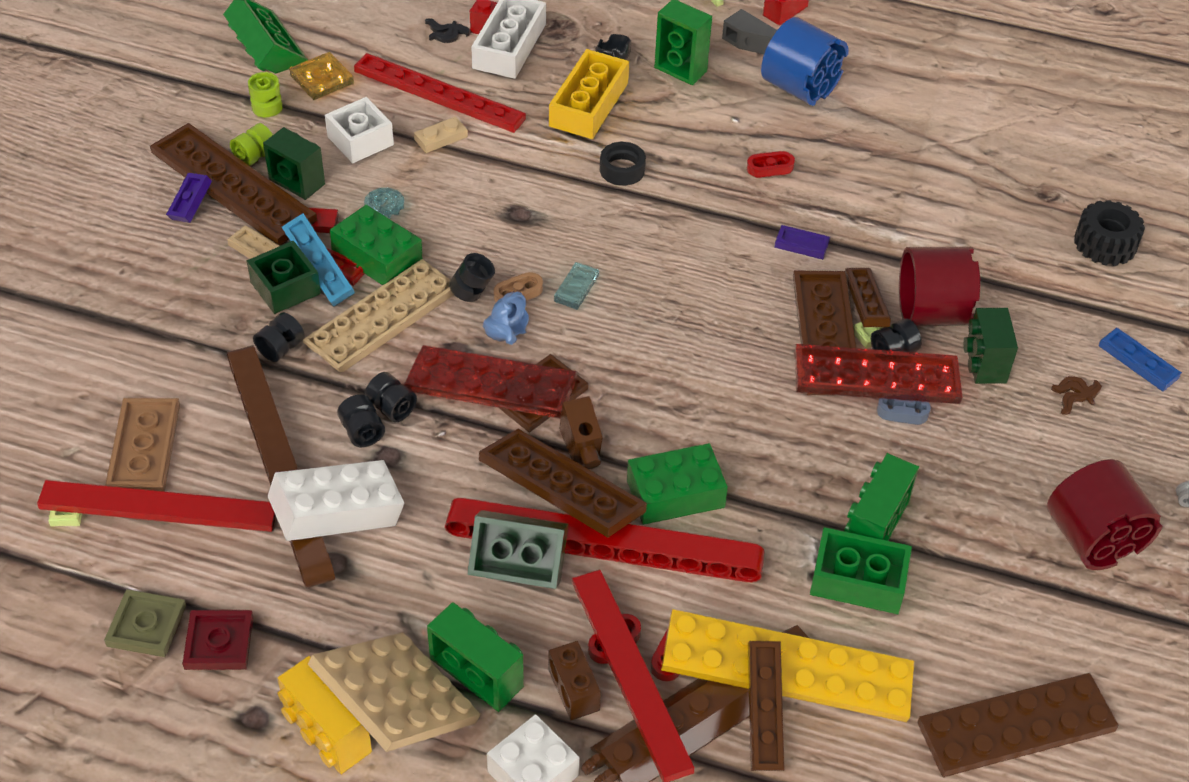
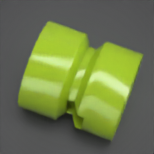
[248,72,282,118]
[230,123,273,166]

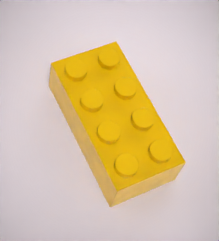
[549,49,629,139]

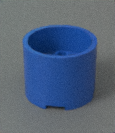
[761,17,849,106]

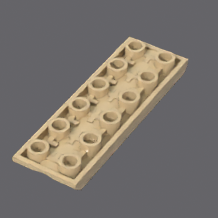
[303,259,454,372]

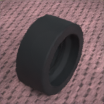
[599,141,646,186]

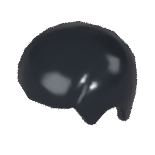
[595,34,631,60]

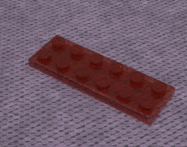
[794,344,963,404]
[404,345,577,419]

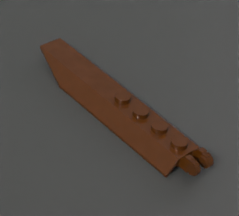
[581,625,809,782]

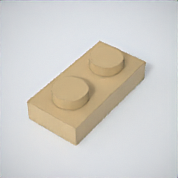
[414,116,468,153]

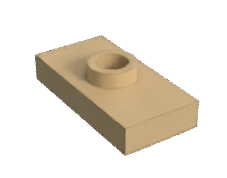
[227,225,279,259]

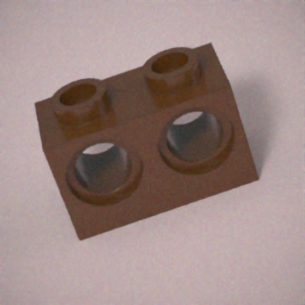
[548,641,601,721]

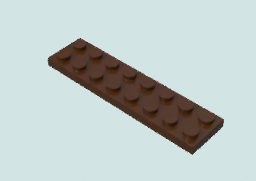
[150,123,317,246]

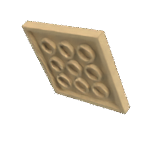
[308,632,481,752]

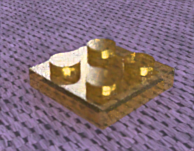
[289,52,354,101]

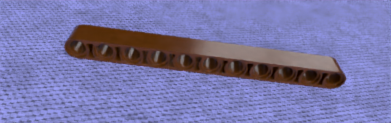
[227,345,335,589]

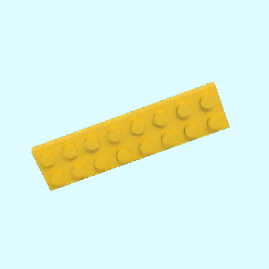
[661,609,914,722]

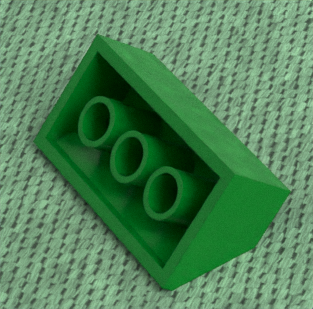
[223,0,308,74]

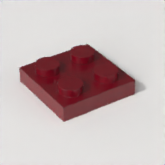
[182,610,254,670]

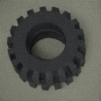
[1074,200,1145,266]

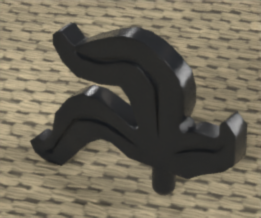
[425,18,470,43]

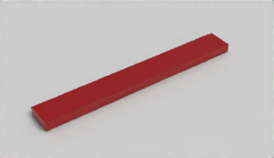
[354,53,526,133]
[37,480,276,532]
[572,570,694,782]

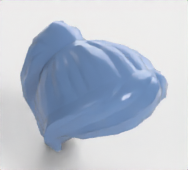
[483,291,529,345]

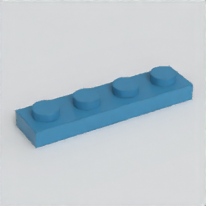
[282,213,355,307]

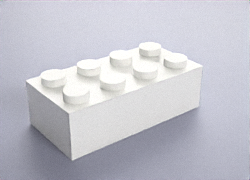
[471,0,546,79]
[268,460,404,541]

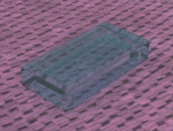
[554,262,599,310]

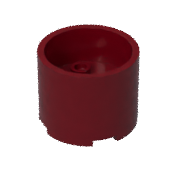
[899,247,980,326]
[1047,459,1163,570]

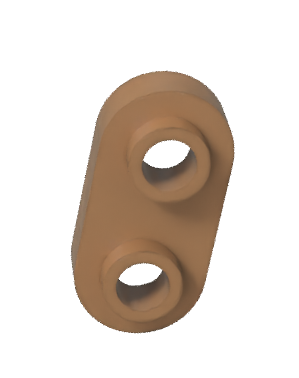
[494,272,543,302]

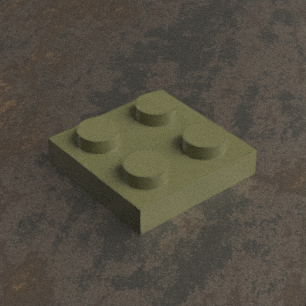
[104,589,186,657]

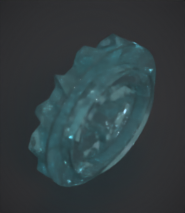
[364,188,404,219]

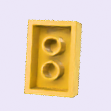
[277,656,372,774]

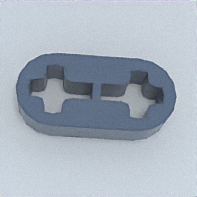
[877,393,931,425]

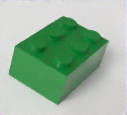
[654,0,712,85]
[330,205,423,285]
[627,443,728,525]
[844,453,919,541]
[810,527,912,614]
[427,602,524,712]

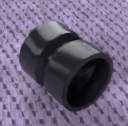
[449,253,495,302]
[253,312,305,362]
[870,319,922,363]
[364,372,417,422]
[337,394,385,448]

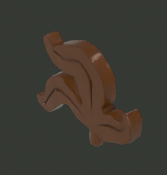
[1051,376,1102,415]

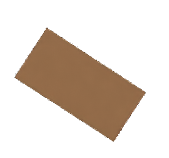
[105,398,180,492]

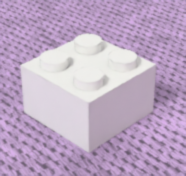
[325,97,394,164]
[487,714,579,782]

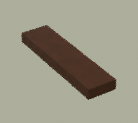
[845,268,891,327]
[748,641,784,771]

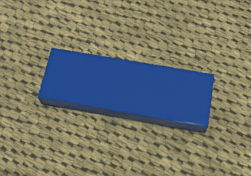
[1099,328,1182,391]

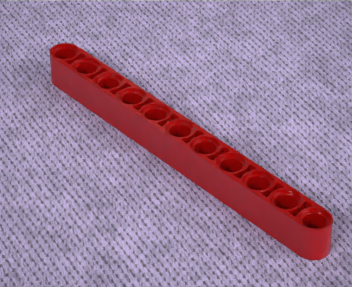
[445,498,765,583]

